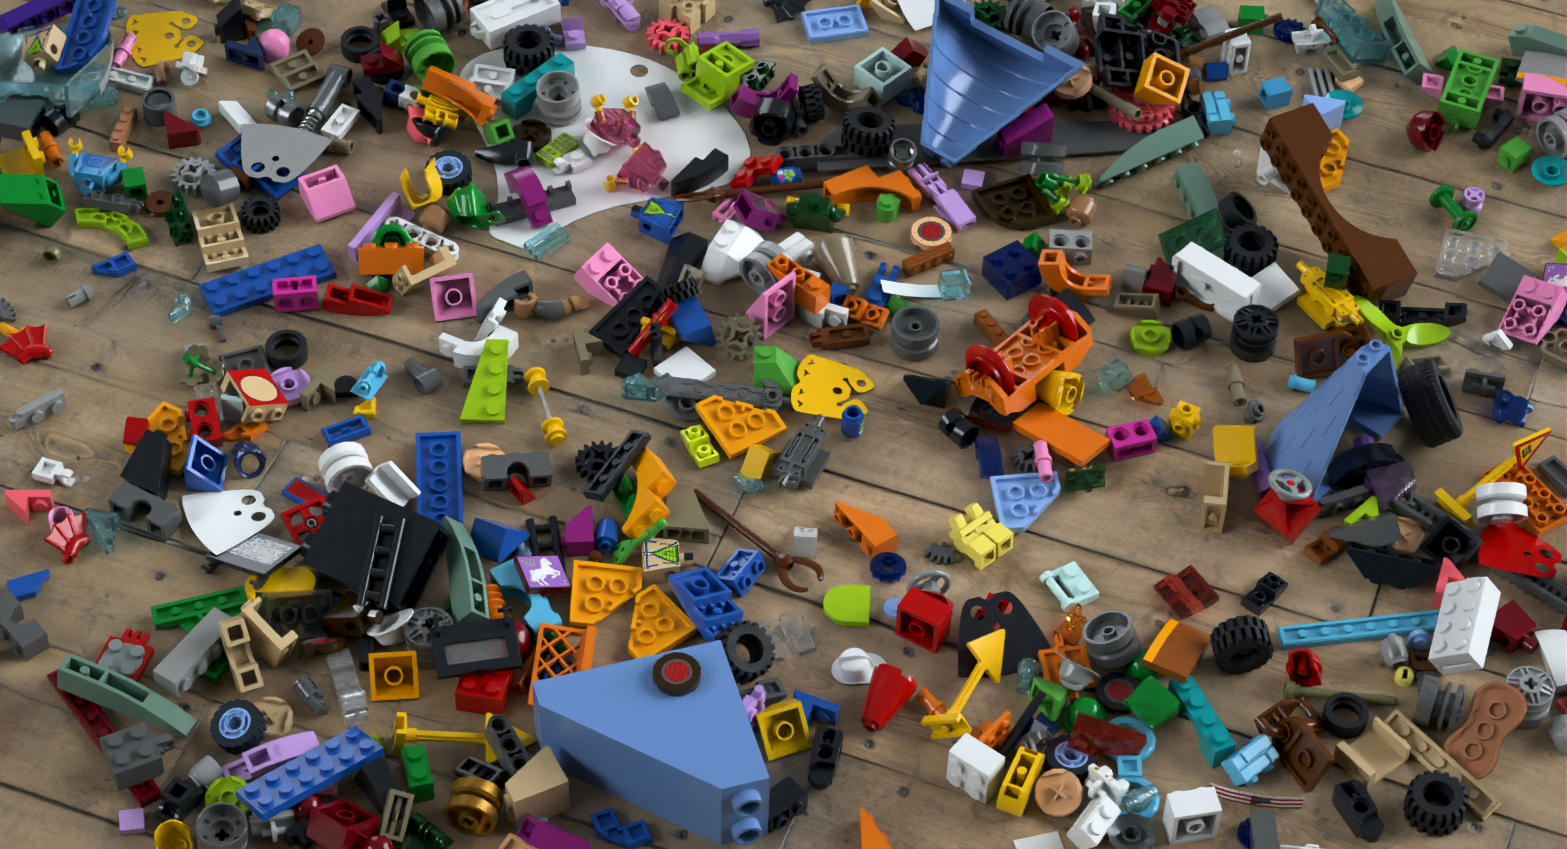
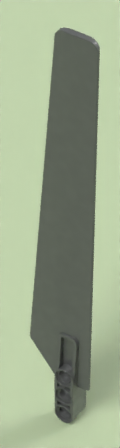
[775,121,1162,173]

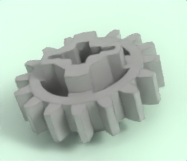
[170,156,216,196]

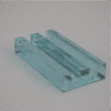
[524,222,570,261]

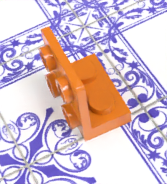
[970,710,1011,752]

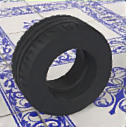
[1397,359,1463,448]

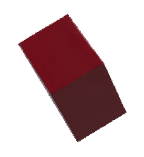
[891,37,928,68]
[164,112,201,149]

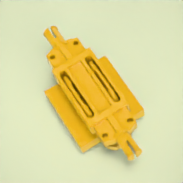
[1296,260,1364,330]

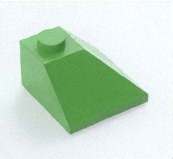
[754,346,798,397]

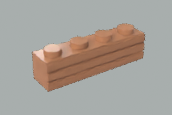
[108,106,138,152]

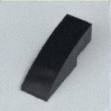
[352,74,383,134]
[671,148,729,197]

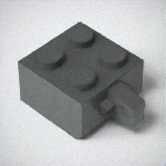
[99,721,175,791]

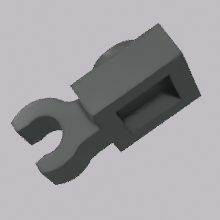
[1011,729,1053,756]

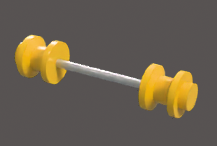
[524,367,567,446]

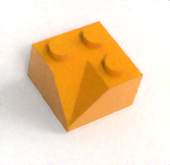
[1133,52,1190,105]

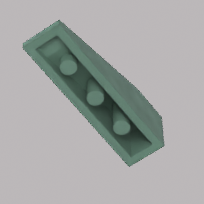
[1508,24,1567,56]

